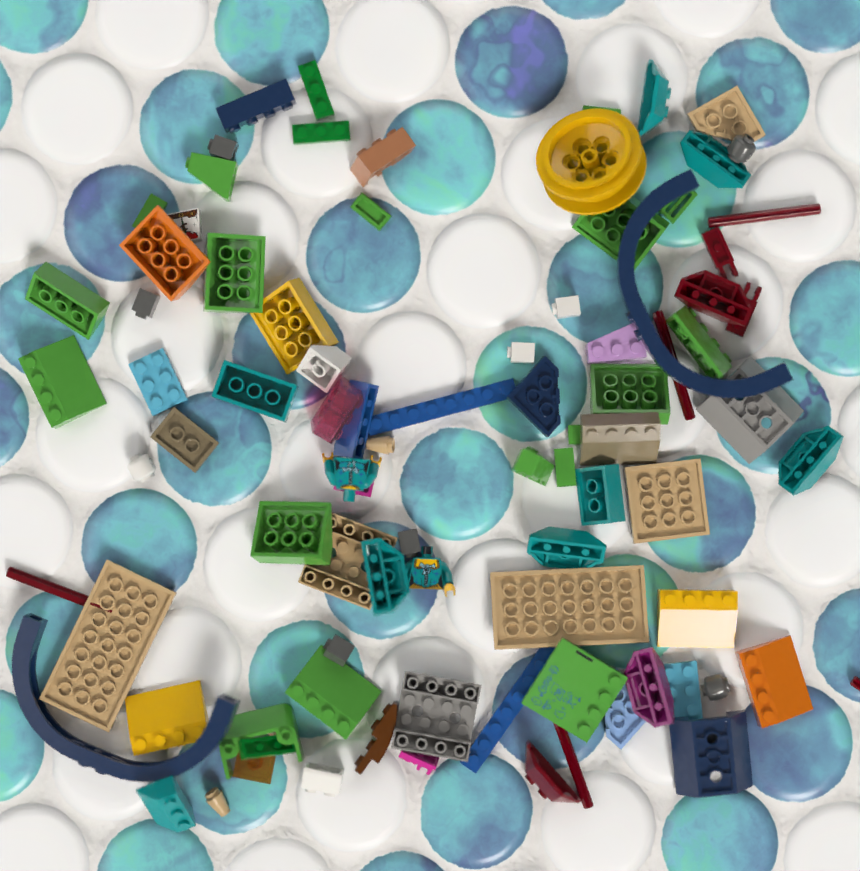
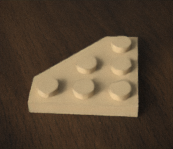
[687,86,766,143]

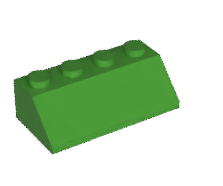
[25,262,110,340]

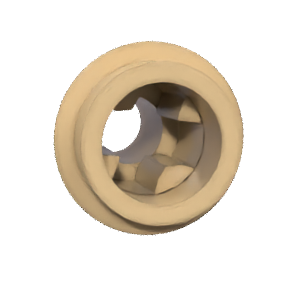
[366,436,395,455]
[205,787,231,817]

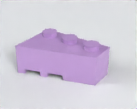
[585,323,647,364]

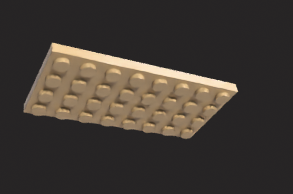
[39,559,177,733]
[490,565,649,650]

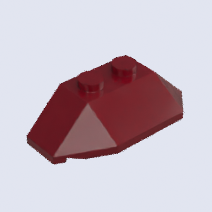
[674,270,753,327]
[524,740,581,803]

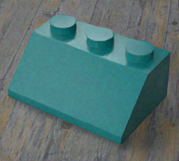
[575,464,626,526]
[136,775,196,833]

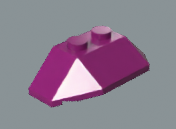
[624,647,674,728]

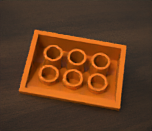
[119,205,211,301]
[735,635,813,728]

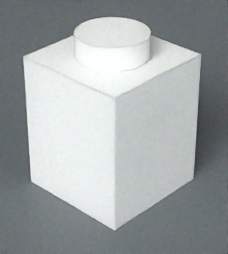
[551,295,581,319]
[507,342,535,364]

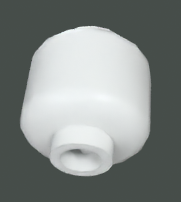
[127,453,156,483]

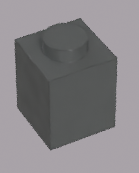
[207,135,239,161]
[131,288,160,319]
[398,529,421,558]
[323,634,355,667]

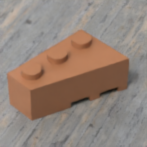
[350,127,416,187]

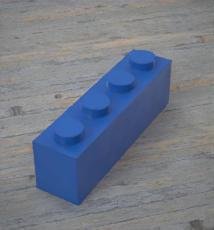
[333,380,379,459]

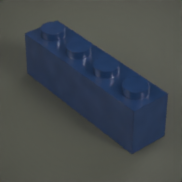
[216,79,296,133]

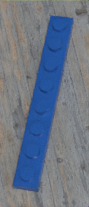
[369,378,515,436]
[460,647,555,774]

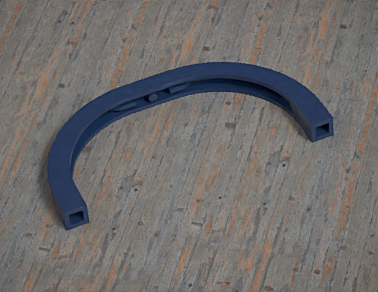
[617,169,793,398]
[12,613,240,782]

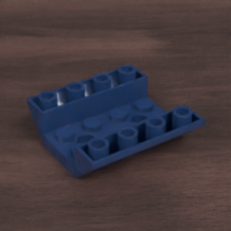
[669,710,753,798]

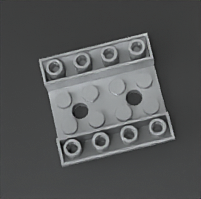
[696,356,804,464]
[391,671,481,762]

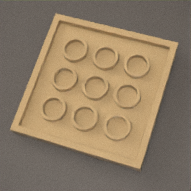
[624,458,710,544]

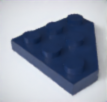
[506,356,561,437]

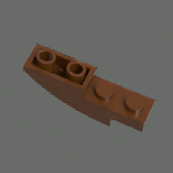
[354,701,397,775]

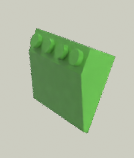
[572,195,670,270]
[203,233,266,313]
[666,305,732,379]
[18,335,107,429]
[590,364,670,425]
[250,501,333,565]
[284,645,382,740]

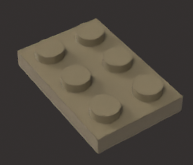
[150,407,219,473]

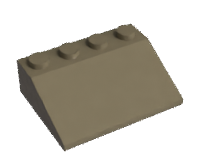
[580,412,661,466]

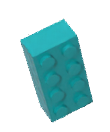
[212,360,299,423]

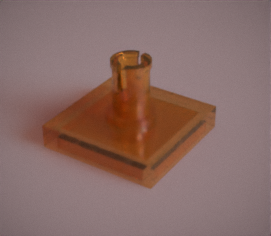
[232,752,276,784]

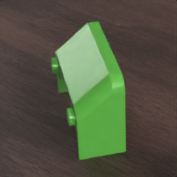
[219,703,304,780]

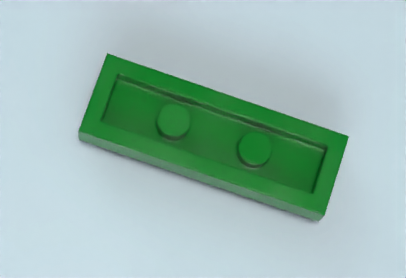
[298,60,335,121]
[292,120,351,145]
[238,735,296,760]

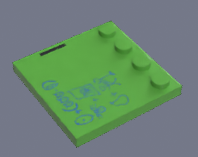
[521,637,628,742]

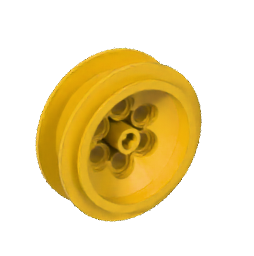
[536,108,647,215]

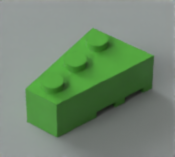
[511,446,555,486]

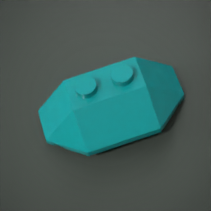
[637,59,671,138]
[680,130,751,188]
[778,426,843,496]
[527,526,606,569]
[361,538,410,616]

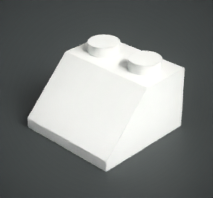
[296,345,352,393]
[301,762,344,797]

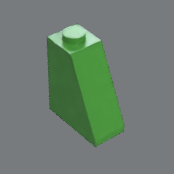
[185,152,238,202]

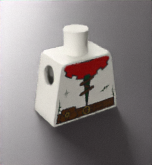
[168,208,202,243]

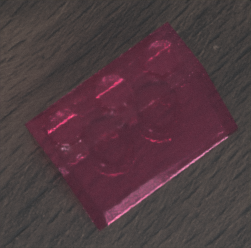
[310,375,364,444]

